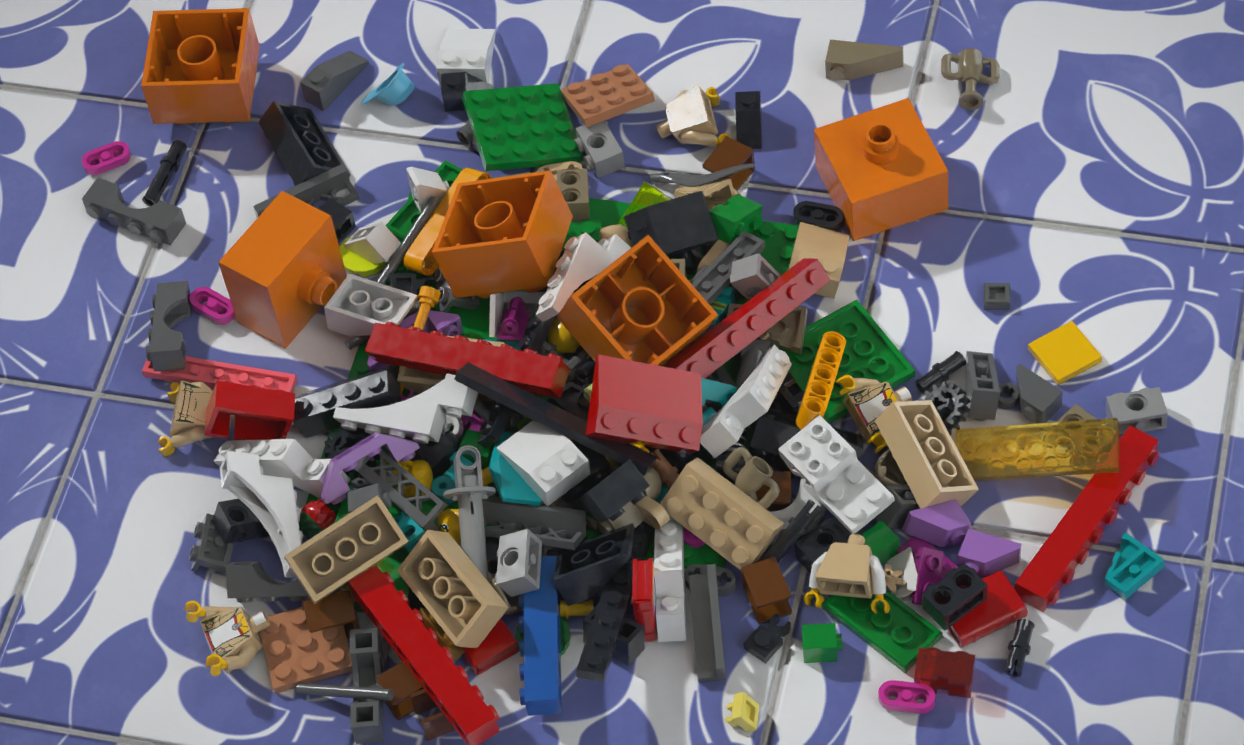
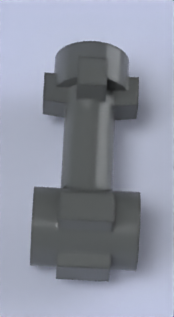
[539,341,584,382]

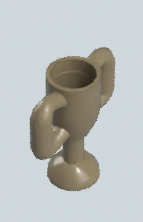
[941,48,1000,110]
[723,447,780,509]

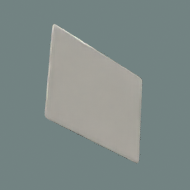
[887,547,918,600]

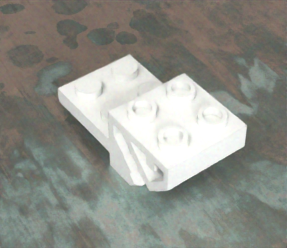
[778,415,895,534]

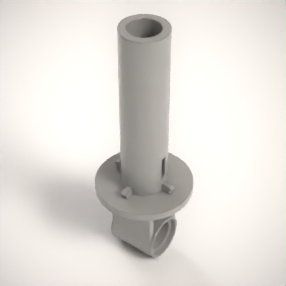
[444,445,496,582]

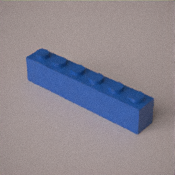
[519,556,562,716]

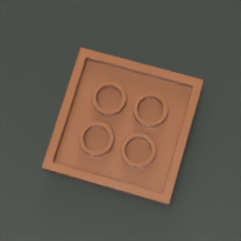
[561,64,655,128]
[260,606,353,694]

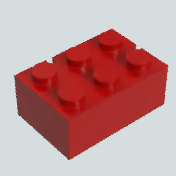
[204,380,295,440]

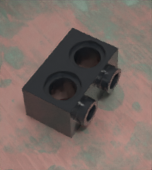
[212,499,270,544]
[922,563,987,630]

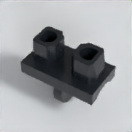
[770,372,805,416]

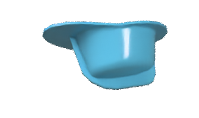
[361,63,415,105]

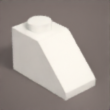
[406,167,450,213]
[344,221,401,264]

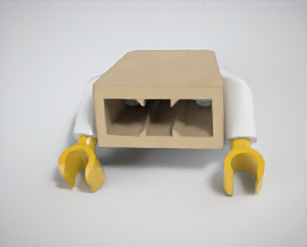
[804,534,890,614]

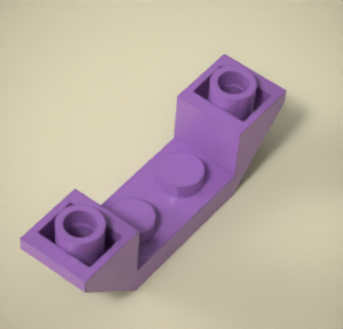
[367,310,463,372]
[321,432,420,505]

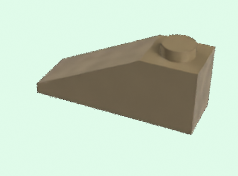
[825,39,904,80]

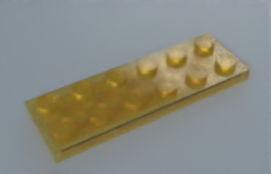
[955,418,1119,482]

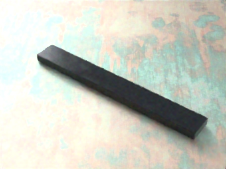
[454,362,658,476]

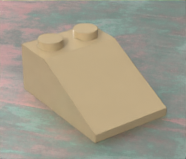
[788,222,850,299]

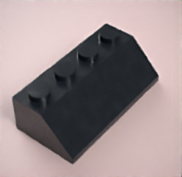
[258,101,351,186]
[293,365,401,438]
[750,408,863,461]

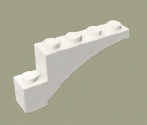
[535,233,631,322]
[700,344,792,458]
[333,374,478,444]
[214,439,350,500]
[220,451,303,578]
[654,515,686,642]

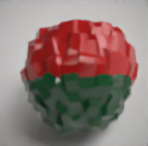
[299,499,337,539]

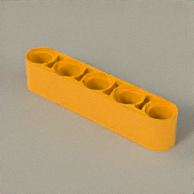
[404,168,492,276]
[796,331,846,430]

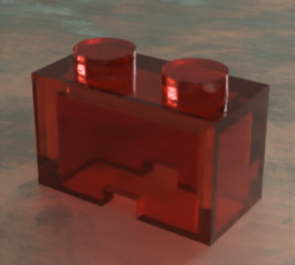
[914,647,975,698]

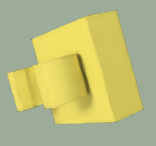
[725,692,759,732]

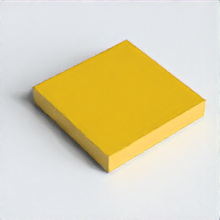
[1028,321,1102,386]

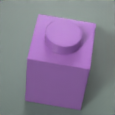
[902,499,972,547]
[958,529,1022,577]

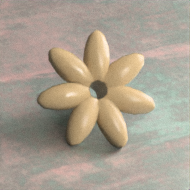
[884,563,905,593]

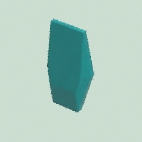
[489,431,542,506]

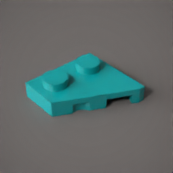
[1105,532,1165,599]

